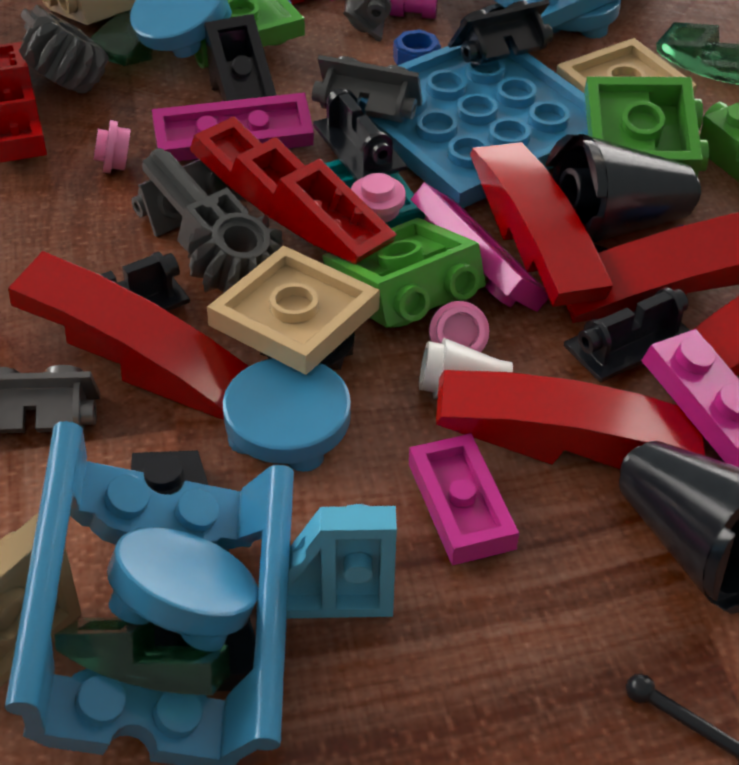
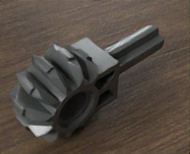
[19,4,109,93]
[142,148,283,293]

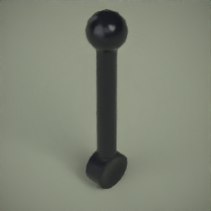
[626,673,739,765]

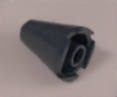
[546,134,701,243]
[619,440,739,614]

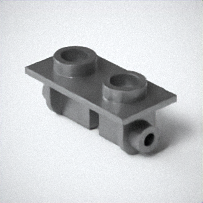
[0,365,100,433]

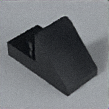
[204,14,276,101]

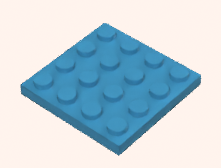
[359,40,588,208]

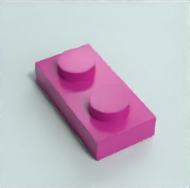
[409,433,519,566]

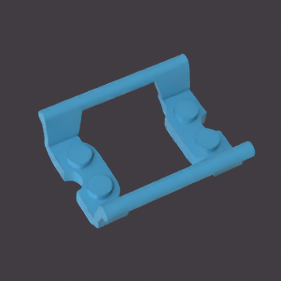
[5,421,294,765]

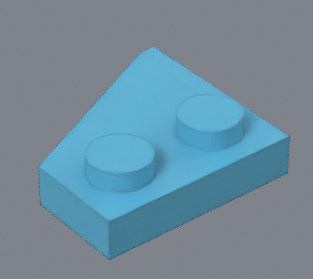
[256,504,397,618]

